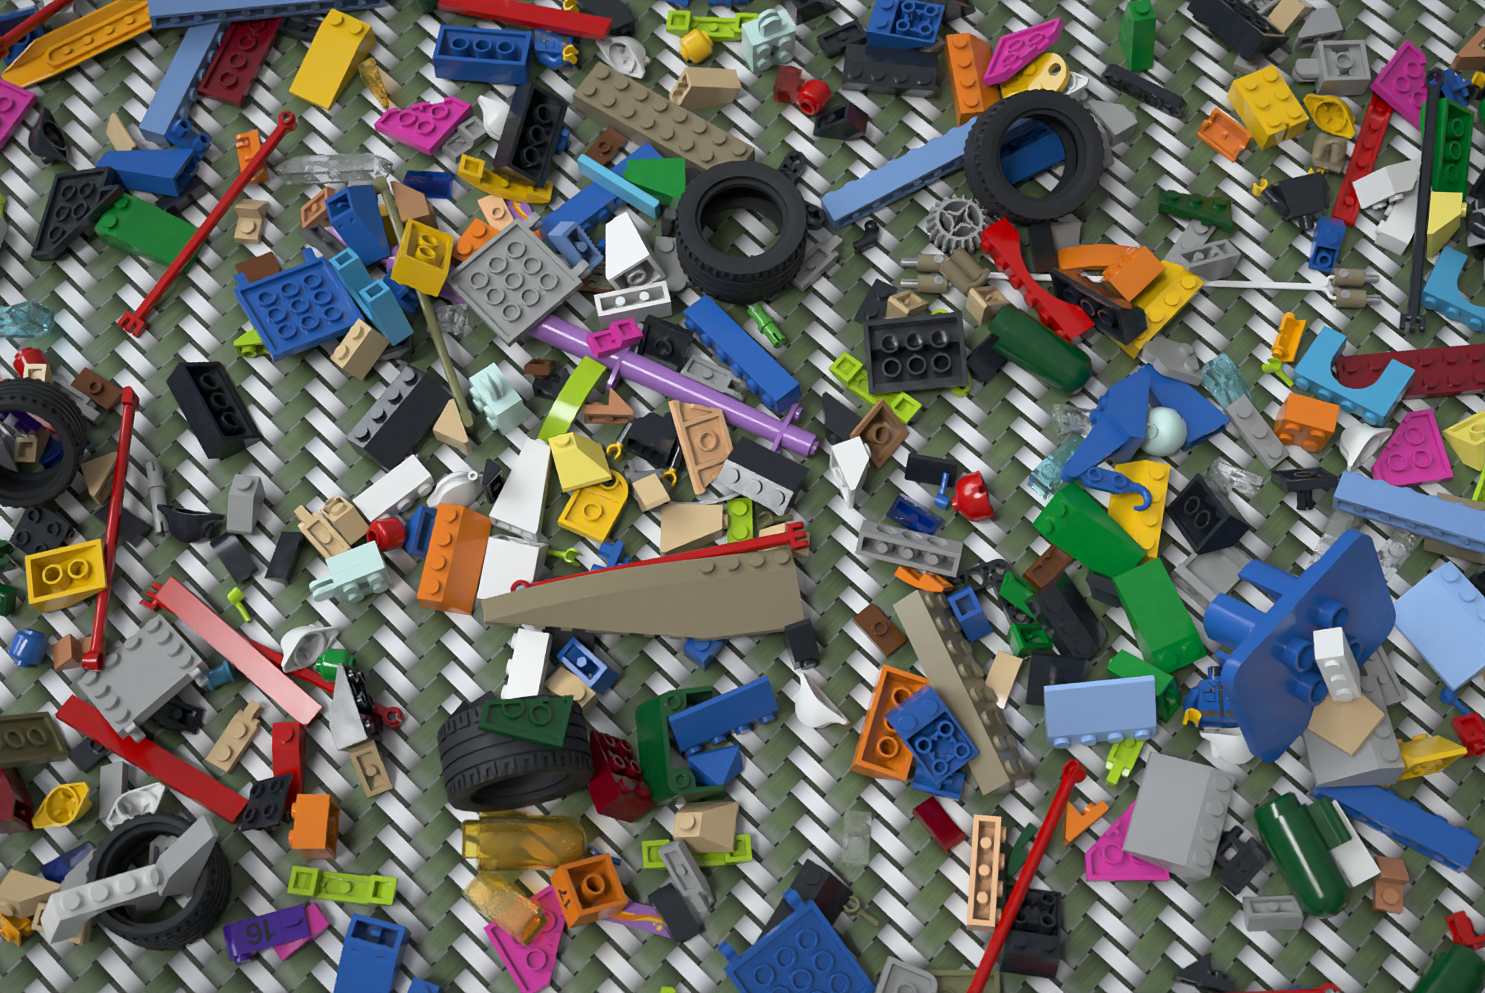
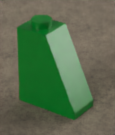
[1117,0,1156,73]
[623,158,686,210]
[1106,649,1182,724]

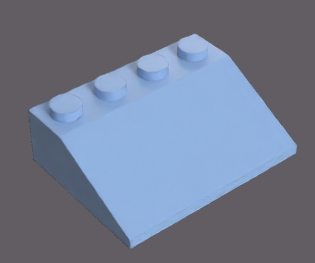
[1393,561,1485,692]
[1044,675,1156,749]

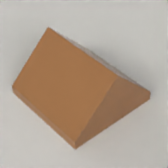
[849,398,909,469]

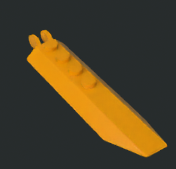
[1,0,152,88]

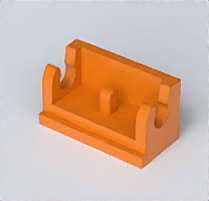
[1196,108,1253,163]
[235,129,270,186]

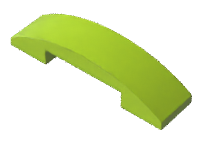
[666,10,759,42]
[829,351,922,425]
[537,356,607,446]
[642,834,752,870]
[287,866,399,906]

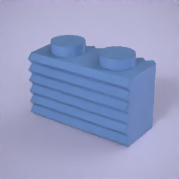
[548,221,603,270]

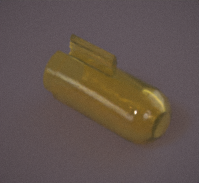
[460,811,587,871]

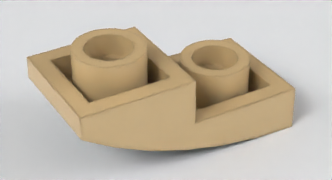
[985,650,1024,709]

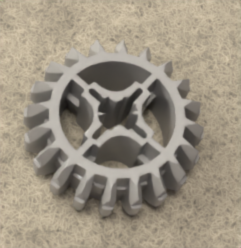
[926,194,991,254]

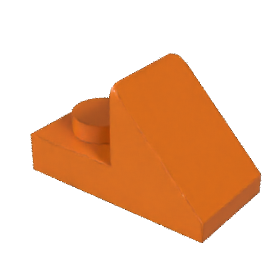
[1062,800,1109,848]

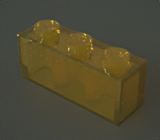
[461,868,548,946]

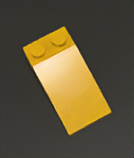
[289,8,376,111]

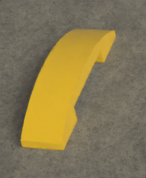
[457,154,554,203]

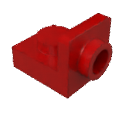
[1451,712,1485,758]
[1444,910,1485,951]

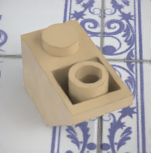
[319,495,369,545]

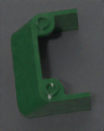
[635,686,724,807]

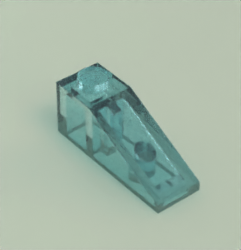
[0,300,55,338]
[1201,353,1260,414]
[1027,433,1084,500]

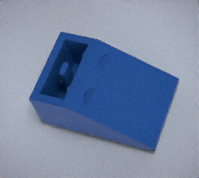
[866,0,945,49]
[324,184,391,267]
[884,684,979,785]
[333,913,411,993]

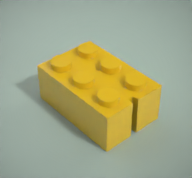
[1227,64,1309,151]

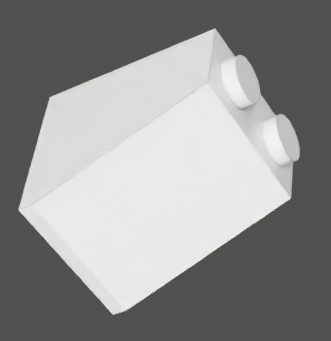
[606,212,667,291]
[477,534,549,599]

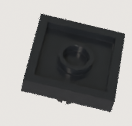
[637,314,694,374]
[1271,467,1338,510]
[1026,651,1085,706]

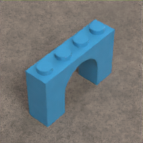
[1421,246,1485,334]
[329,247,414,346]
[1293,326,1415,427]

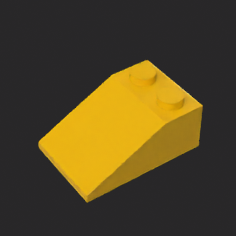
[390,218,454,297]
[25,539,107,613]
[1397,734,1467,781]

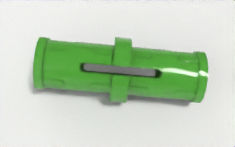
[747,303,787,349]

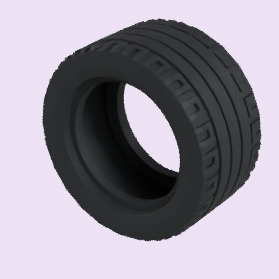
[962,88,1105,224]
[675,160,808,304]
[437,695,595,812]

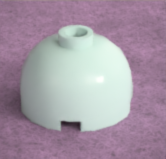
[1139,407,1187,457]

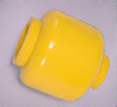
[679,29,714,64]

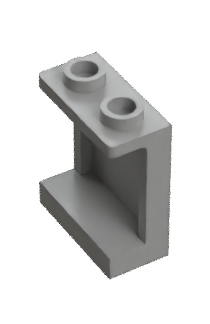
[1170,546,1250,611]

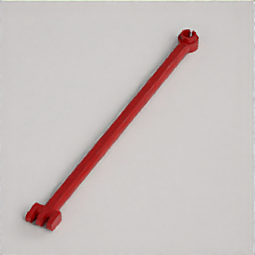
[0,0,74,60]
[117,111,299,338]
[82,386,140,671]
[510,521,809,592]
[139,582,405,730]
[967,759,1087,993]

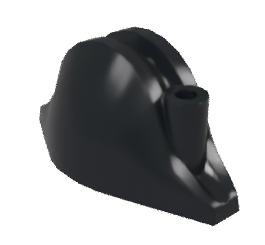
[28,107,69,165]
[157,504,226,543]

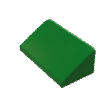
[999,571,1038,621]

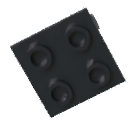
[9,505,75,555]
[240,773,294,832]

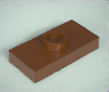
[584,127,628,168]
[524,359,556,378]
[70,367,122,413]
[1022,544,1074,590]
[852,603,906,658]

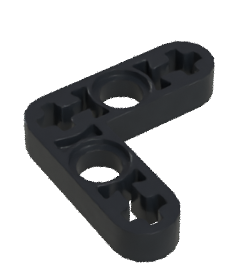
[777,151,825,231]
[941,559,1032,626]

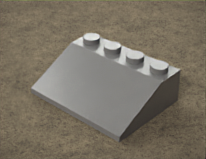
[1301,676,1405,787]
[1122,752,1236,883]

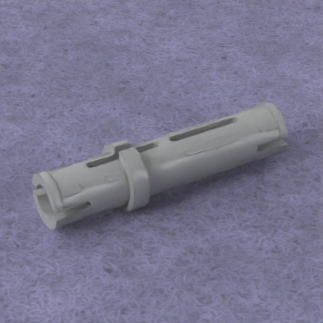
[145,461,171,537]

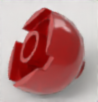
[951,470,995,522]

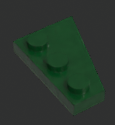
[1158,190,1232,234]
[477,695,574,750]

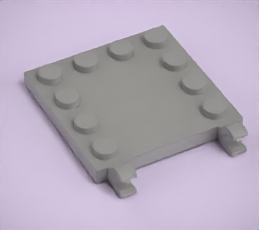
[445,212,591,347]
[77,613,210,743]

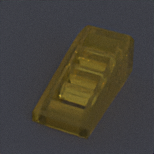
[358,57,390,110]

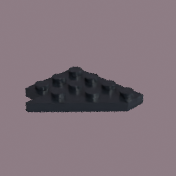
[31,166,125,261]

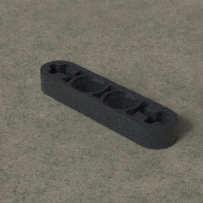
[1101,64,1187,118]

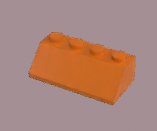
[944,33,1000,127]
[417,503,492,616]
[850,664,931,782]

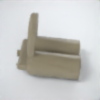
[1311,133,1347,173]
[939,247,991,296]

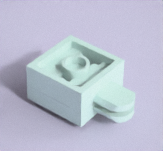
[742,9,796,73]
[469,363,527,436]
[309,540,394,604]

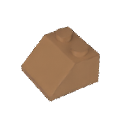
[390,181,439,230]

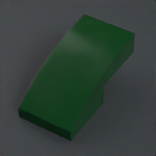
[1004,822,1038,882]

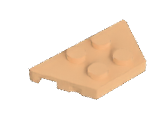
[668,400,733,495]

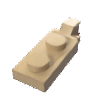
[294,505,352,559]
[205,700,264,774]

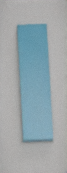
[577,154,661,220]

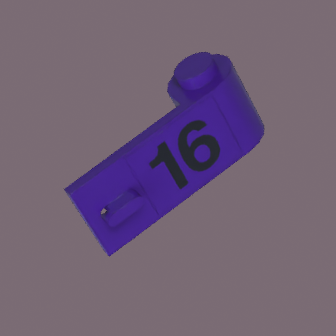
[223,904,310,965]

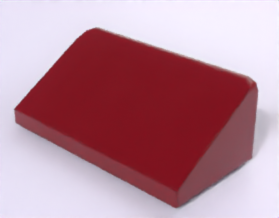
[912,796,967,855]

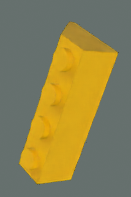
[1106,260,1205,359]
[1107,460,1171,566]

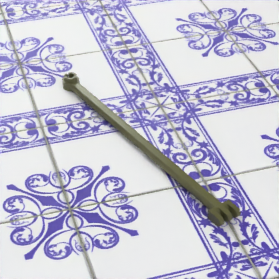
[372,175,475,434]

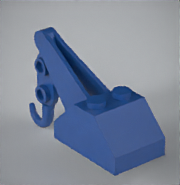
[1060,372,1152,511]

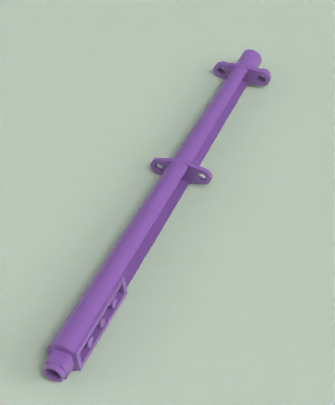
[379,243,820,458]

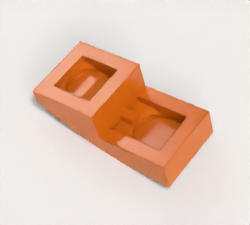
[894,566,954,592]

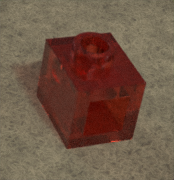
[773,65,806,105]

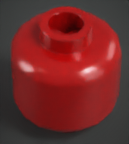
[797,79,832,115]
[13,347,52,378]
[367,517,407,552]

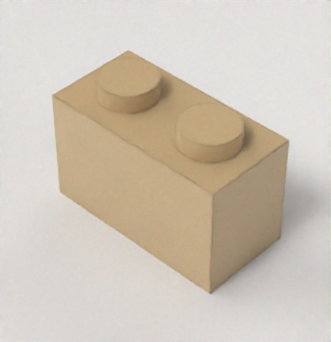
[330,318,390,380]

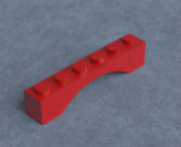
[979,217,1095,345]

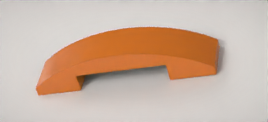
[1057,244,1153,274]

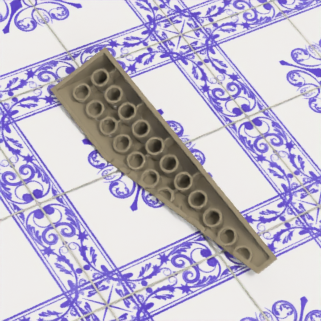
[481,548,804,642]

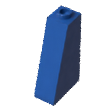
[95,148,200,197]
[1138,363,1230,453]

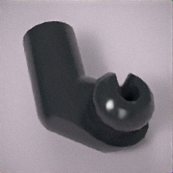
[853,220,880,253]

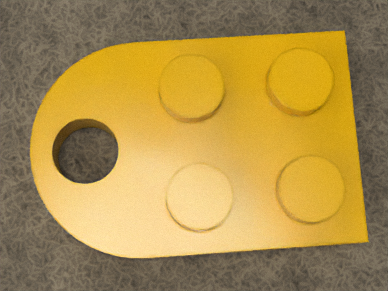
[1000,53,1070,98]
[557,469,628,544]

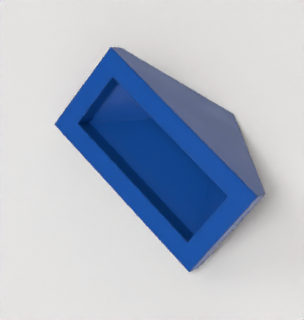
[404,505,437,560]
[687,744,744,786]

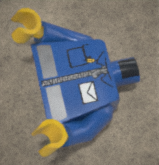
[531,0,579,70]
[1182,666,1239,728]

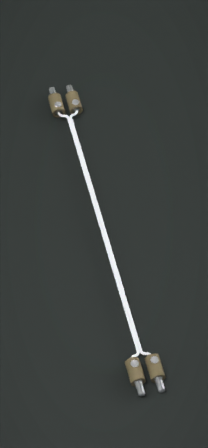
[900,254,1382,308]

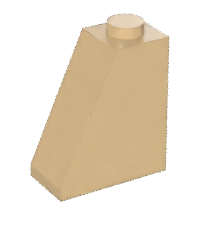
[669,67,741,112]
[660,504,728,557]

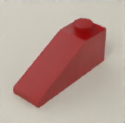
[272,721,306,808]

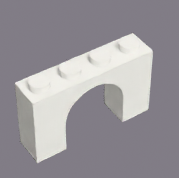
[40,864,166,945]

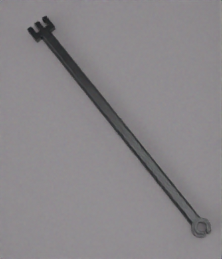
[1399,70,1445,333]

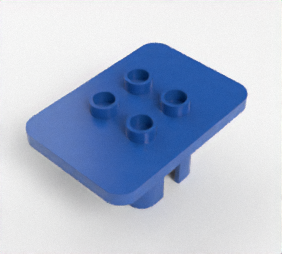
[1203,529,1396,763]

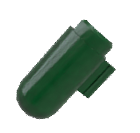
[988,304,1093,396]
[1252,791,1352,919]
[1409,943,1485,993]

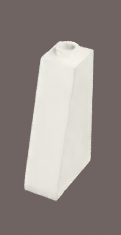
[489,438,553,542]

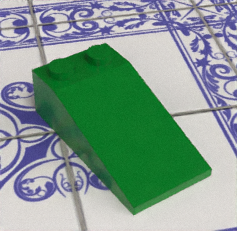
[1419,98,1475,202]
[94,193,209,274]
[1032,482,1148,577]
[1112,557,1207,674]

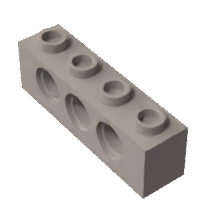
[855,519,963,577]

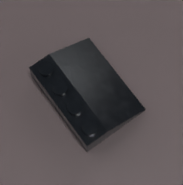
[863,311,969,395]

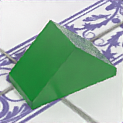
[1006,624,1053,658]

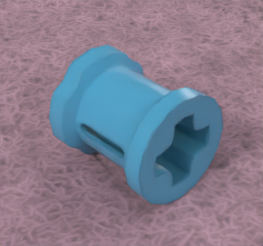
[202,660,236,691]

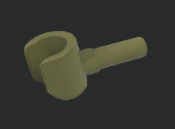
[756,511,793,530]
[844,896,880,927]

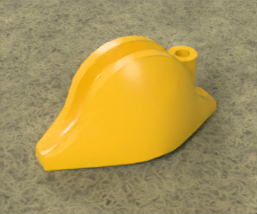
[1303,94,1356,139]
[32,782,92,829]

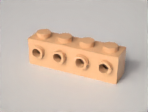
[967,815,1006,932]

